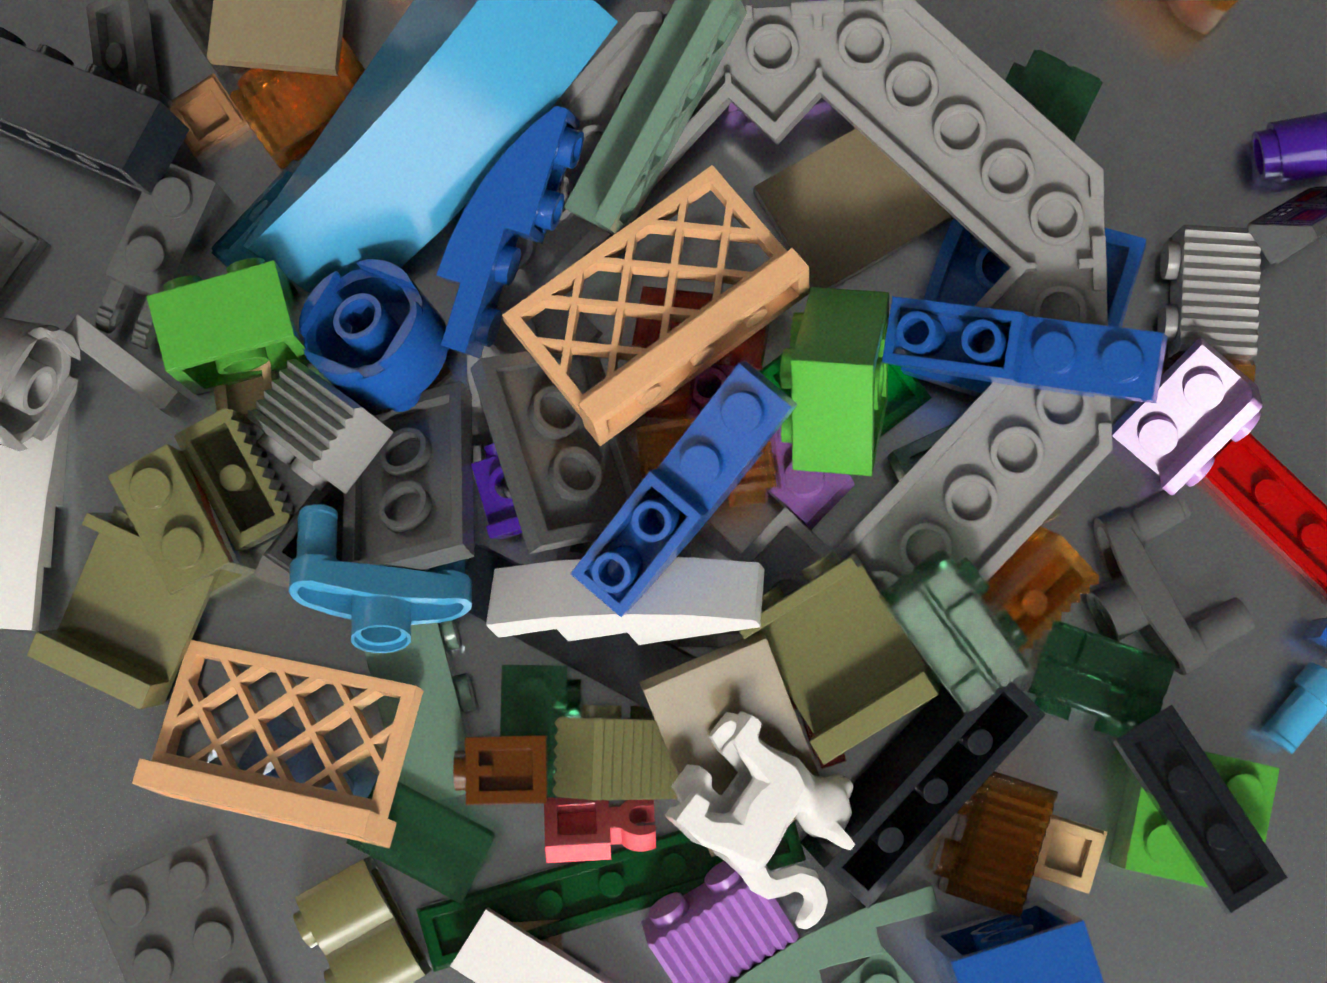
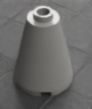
[0,317,81,451]

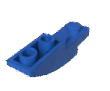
[436,106,584,359]
[882,296,1168,404]
[570,361,798,617]

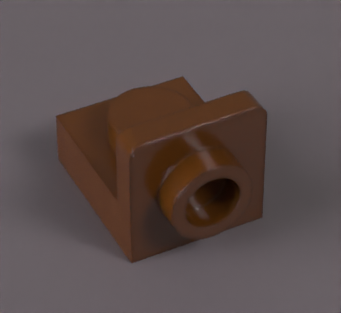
[453,735,548,805]

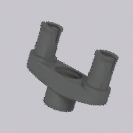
[1086,489,1255,675]

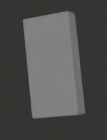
[64,314,191,418]

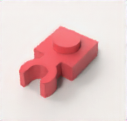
[544,796,656,863]

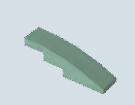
[728,880,940,983]

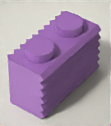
[641,861,799,983]

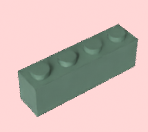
[364,569,484,810]

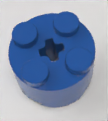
[299,259,449,412]

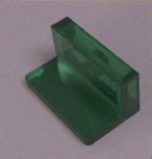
[346,781,496,904]

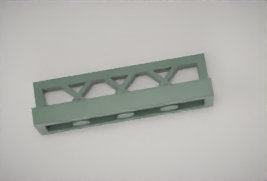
[564,0,747,235]

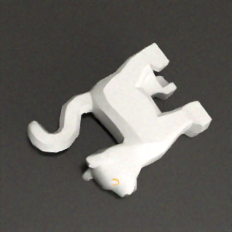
[665,711,855,929]

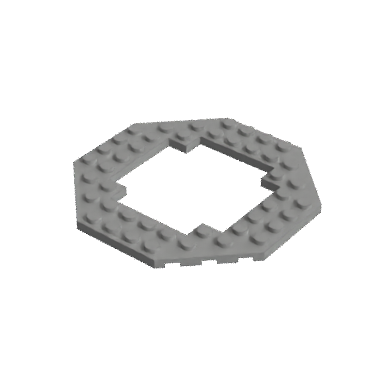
[463,0,1113,648]

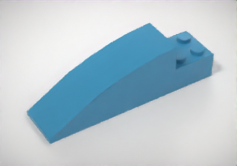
[243,0,618,294]

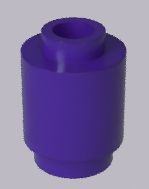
[1252,112,1327,185]

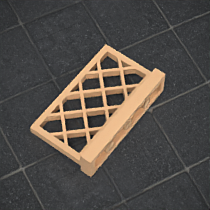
[502,165,809,446]
[132,640,424,848]

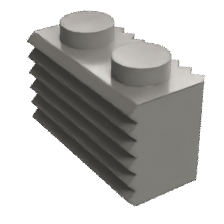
[1158,225,1261,363]
[248,359,394,494]

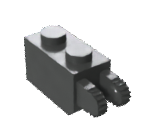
[95,164,231,349]

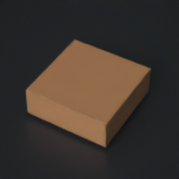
[170,73,252,163]

